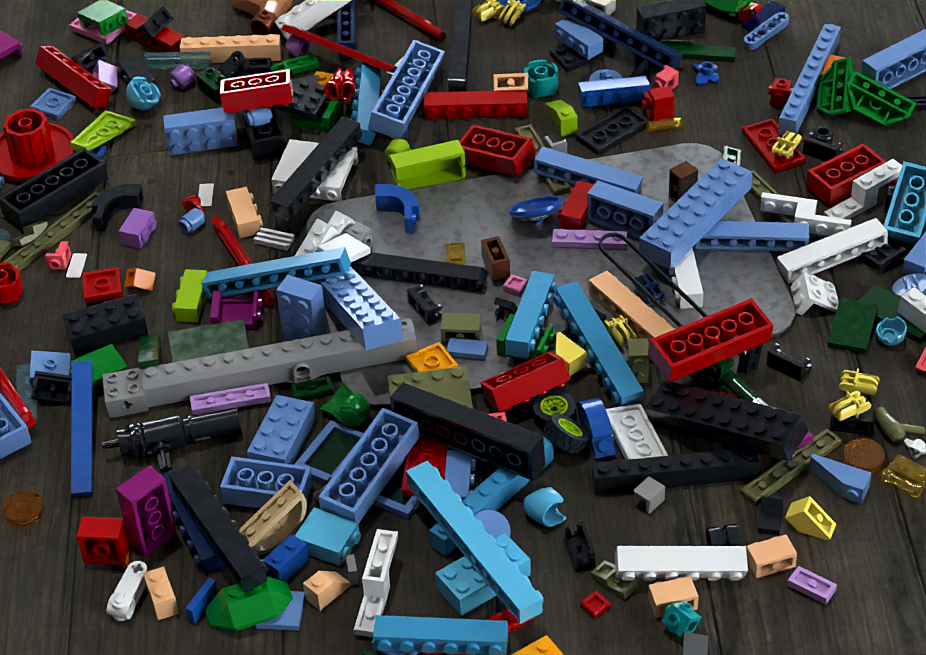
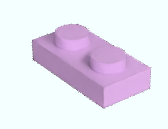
[787,566,837,604]

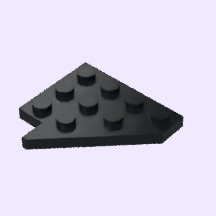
[270,75,328,120]

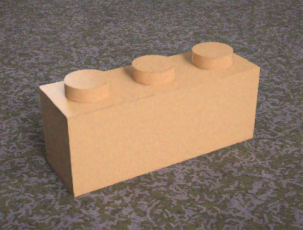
[226,187,263,238]

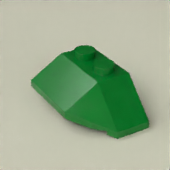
[817,57,854,116]
[846,71,917,126]
[205,577,293,631]

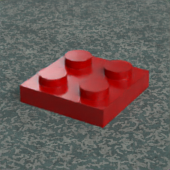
[82,267,123,303]

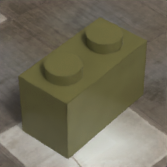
[440,313,482,343]
[627,338,649,383]

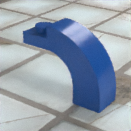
[375,184,420,232]
[576,398,616,459]

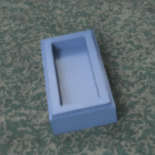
[447,338,488,360]

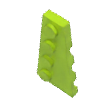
[70,110,136,151]

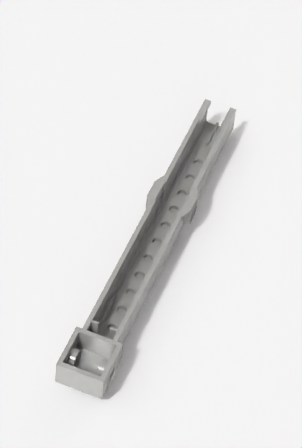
[103,319,417,418]

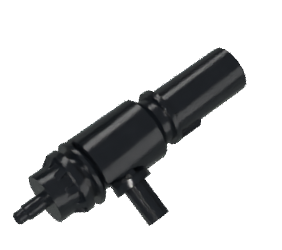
[102,409,241,472]

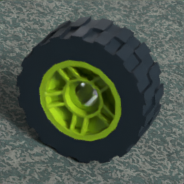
[532,390,576,430]
[543,413,590,454]

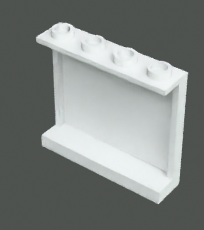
[271,139,358,201]

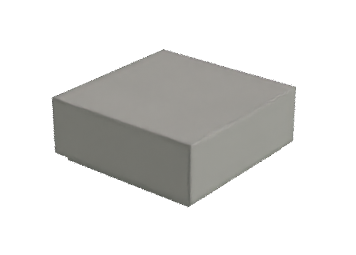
[346,554,359,585]

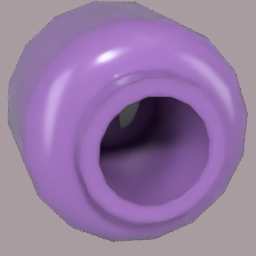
[286,35,310,57]
[170,65,195,89]

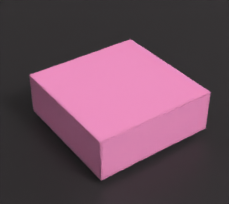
[503,274,528,296]

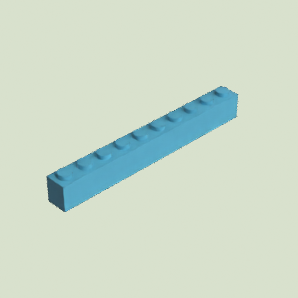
[406,460,544,624]

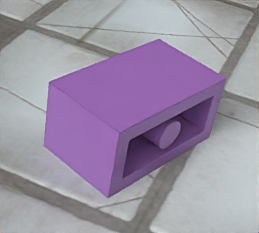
[119,208,157,249]

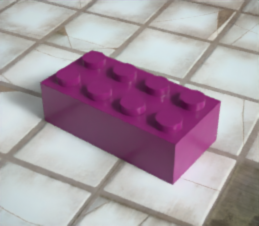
[116,466,177,557]

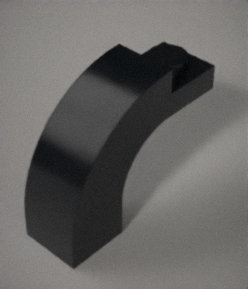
[91,184,144,232]

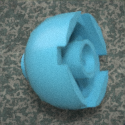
[126,76,161,111]

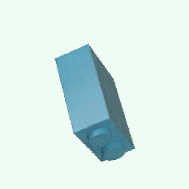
[295,508,361,566]

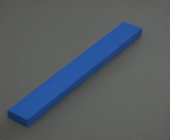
[71,360,93,497]

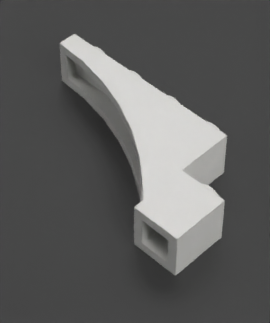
[295,211,356,256]

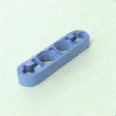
[743,12,789,50]

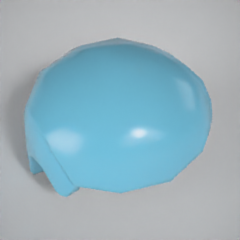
[875,316,907,346]

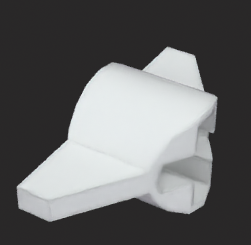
[904,438,926,458]

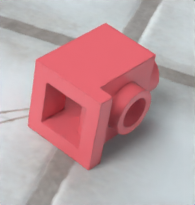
[653,65,679,90]

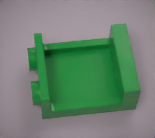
[77,0,129,36]
[288,98,341,132]
[496,314,556,361]
[69,344,128,387]

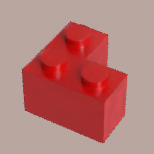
[641,86,675,127]

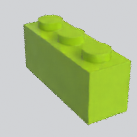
[172,269,208,323]

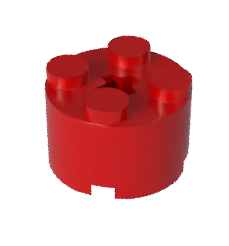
[0,262,23,304]

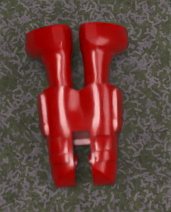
[324,68,356,101]

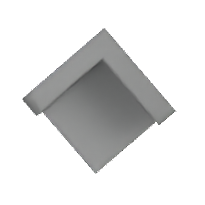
[544,136,568,154]
[634,476,665,514]

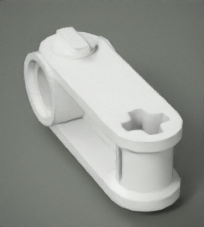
[107,561,147,621]

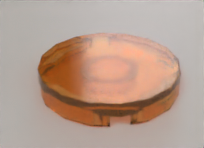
[843,438,885,473]
[2,490,45,526]

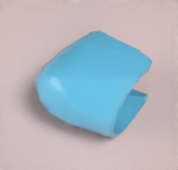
[524,487,566,527]

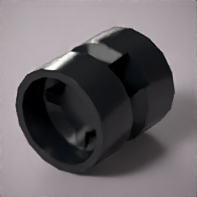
[706,524,742,546]

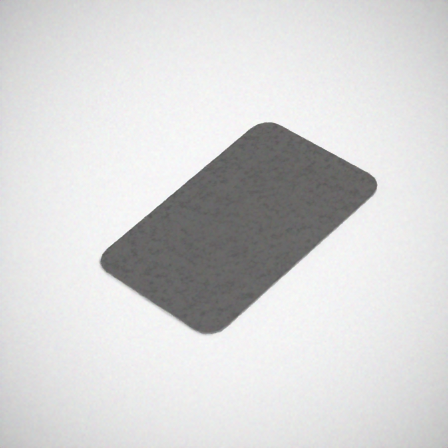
[307,143,795,408]

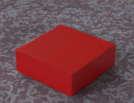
[580,591,611,620]

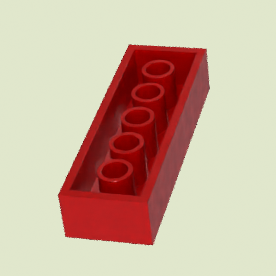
[648,298,774,383]

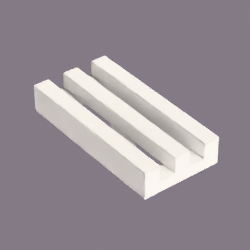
[254,227,295,251]

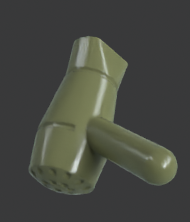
[873,407,926,442]

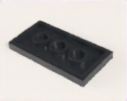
[575,105,650,156]

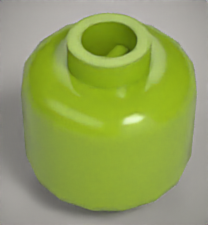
[385,139,411,163]

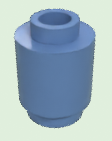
[245,107,272,127]
[178,208,205,233]

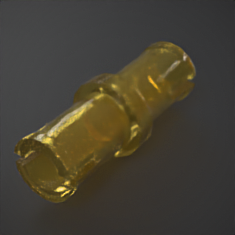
[646,117,683,132]

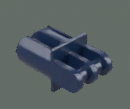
[632,273,665,305]

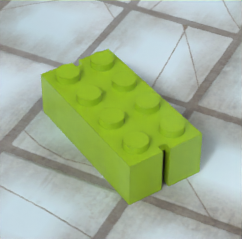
[390,140,466,189]

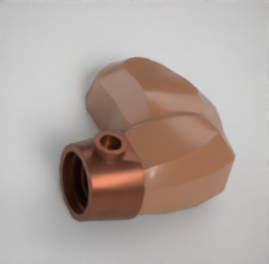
[231,0,293,35]

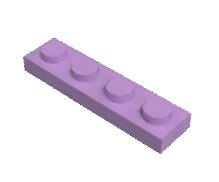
[552,229,627,249]
[190,382,271,415]

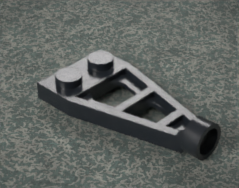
[550,36,617,72]

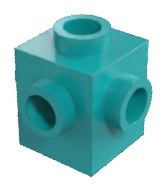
[661,601,702,637]

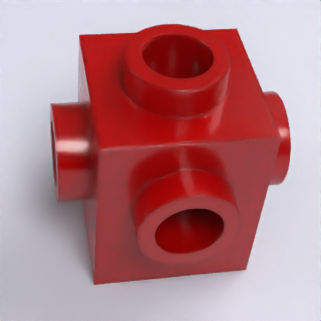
[768,78,793,107]

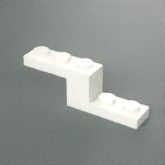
[824,159,902,220]
[760,192,851,236]
[354,529,398,637]

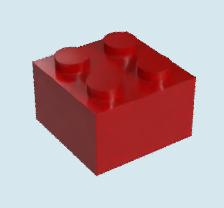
[76,517,130,565]

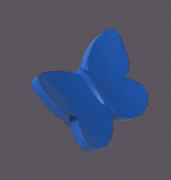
[692,62,719,86]

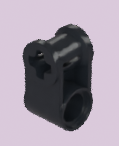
[218,51,250,79]

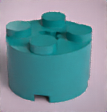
[524,60,558,99]

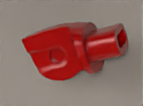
[182,195,205,213]

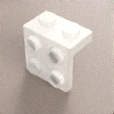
[791,272,839,315]

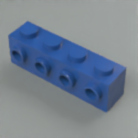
[578,76,650,108]

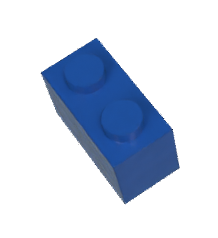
[263,534,309,582]

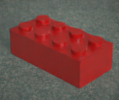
[220,69,293,113]
[459,125,536,177]
[806,144,886,206]
[480,351,571,412]

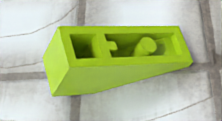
[545,100,578,137]

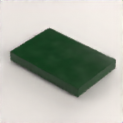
[827,298,878,353]

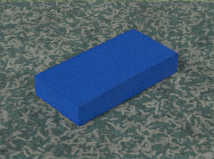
[185,578,218,625]

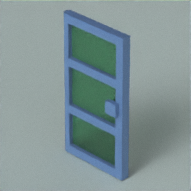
[294,420,421,519]

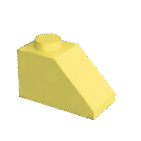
[556,332,587,376]
[785,496,836,540]

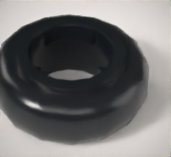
[812,126,834,143]

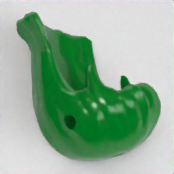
[320,382,370,427]

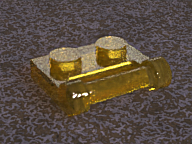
[880,454,926,498]

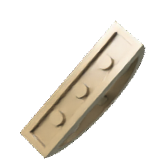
[239,480,307,556]

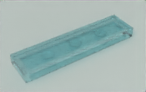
[144,52,212,70]
[16,363,38,423]

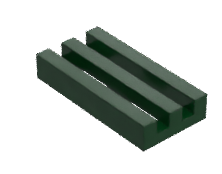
[291,376,334,401]

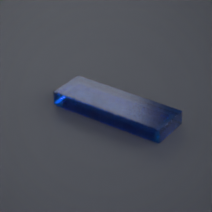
[742,1,785,32]

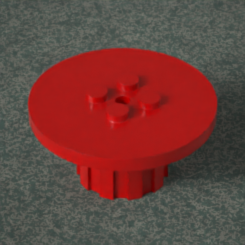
[0,108,75,183]

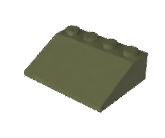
[387,366,473,409]

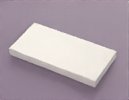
[606,403,668,460]

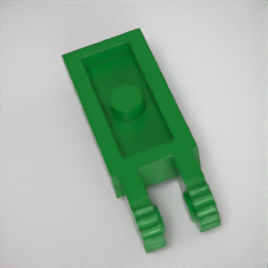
[270,53,319,75]

